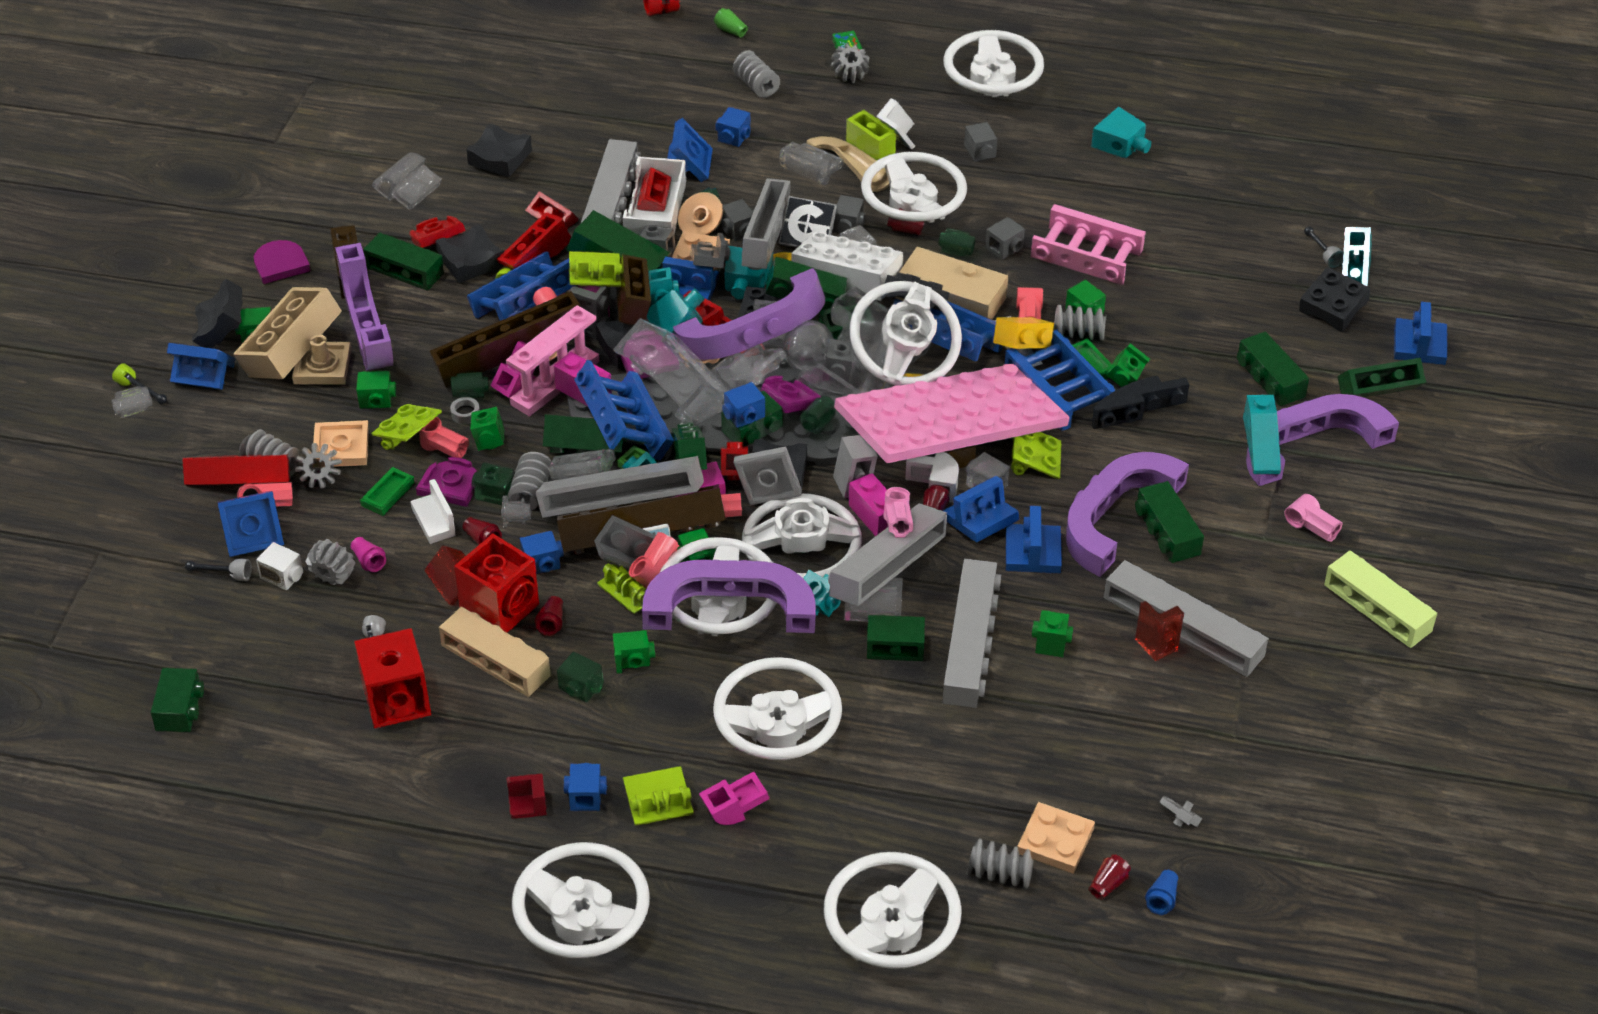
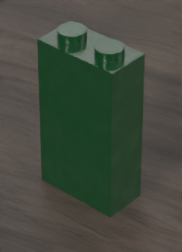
[566,210,671,271]

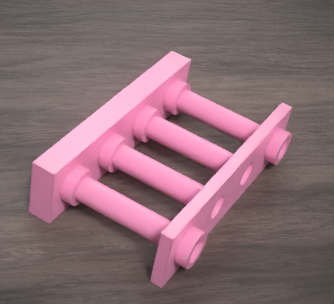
[1031,204,1145,285]
[506,306,599,417]

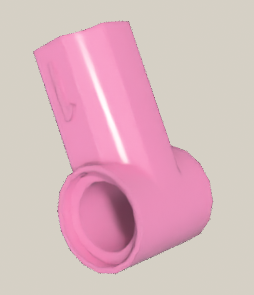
[884,487,913,538]
[1284,494,1343,542]

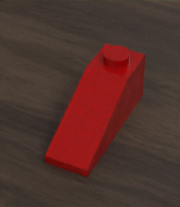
[497,212,571,269]

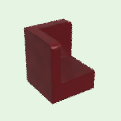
[507,773,547,819]

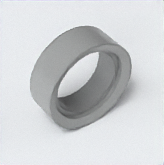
[450,397,480,424]

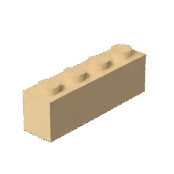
[439,607,551,697]

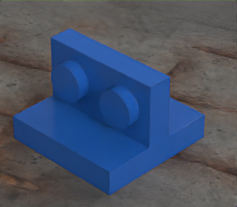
[667,118,713,182]
[663,256,719,301]
[1394,302,1447,365]
[167,343,235,390]
[943,476,1019,543]
[217,491,284,557]
[1006,506,1062,573]

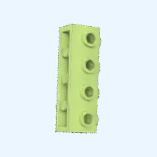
[1324,551,1437,648]

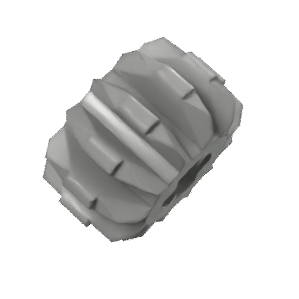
[831,43,869,83]
[295,443,342,488]
[305,539,355,585]

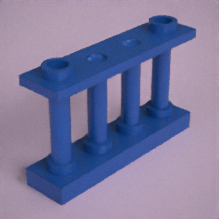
[466,252,576,321]
[893,299,1003,361]
[1005,330,1116,431]
[574,360,674,461]

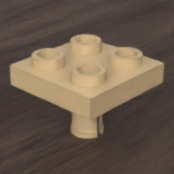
[292,335,351,385]

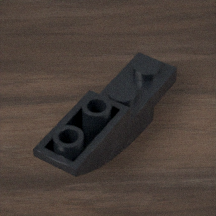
[1092,375,1190,429]

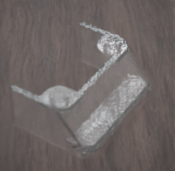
[613,318,729,426]

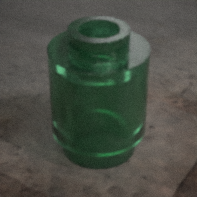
[938,228,976,257]
[451,372,489,398]
[800,396,836,433]

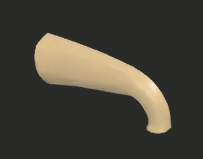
[806,137,890,192]

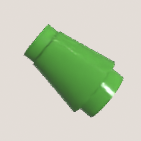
[714,8,748,38]

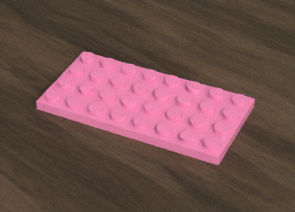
[834,364,1070,463]

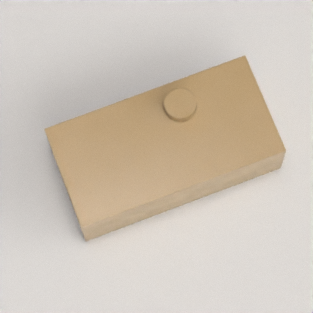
[896,247,1008,320]
[233,287,342,379]

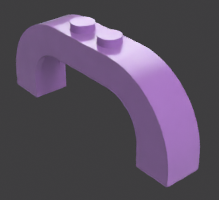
[335,243,393,371]
[673,268,825,360]
[1246,394,1399,486]
[1066,452,1189,577]
[642,560,816,633]

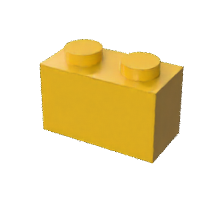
[993,317,1054,349]

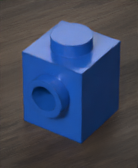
[715,107,751,147]
[722,382,765,428]
[520,531,564,574]
[564,763,607,811]

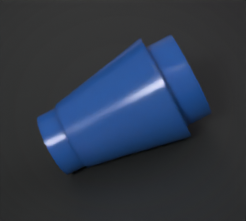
[1145,870,1179,915]

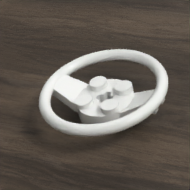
[944,30,1044,97]
[861,152,967,223]
[850,281,962,386]
[742,494,862,578]
[660,537,777,636]
[713,657,842,760]
[512,842,650,958]
[824,852,961,968]

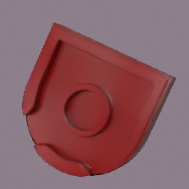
[410,216,465,248]

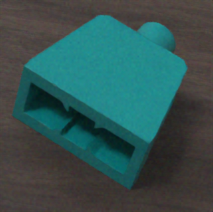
[1091,107,1152,158]
[725,246,774,299]
[647,289,705,352]

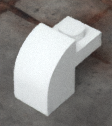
[905,452,959,503]

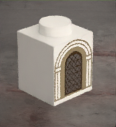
[256,542,303,591]

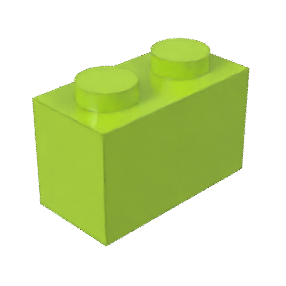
[846,110,896,161]

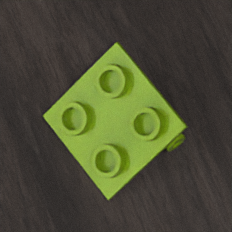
[569,251,622,287]
[371,404,442,450]
[1011,432,1061,479]
[597,563,646,614]
[623,766,694,826]

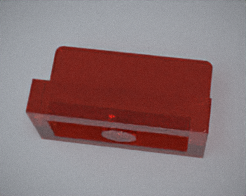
[425,545,465,605]
[1135,601,1184,661]

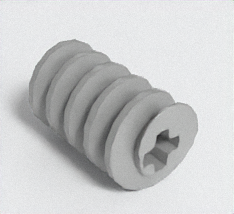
[733,50,780,98]
[1054,304,1106,341]
[240,429,299,478]
[508,452,552,511]
[967,838,1034,889]

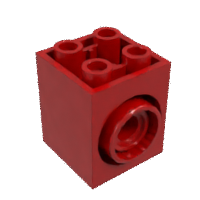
[454,534,539,633]
[354,628,431,728]

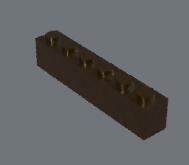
[430,291,581,388]
[557,484,726,555]

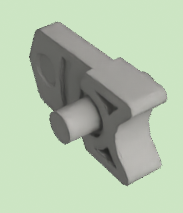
[1160,796,1202,827]

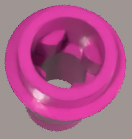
[351,537,386,572]

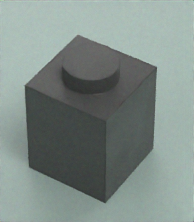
[964,122,997,162]

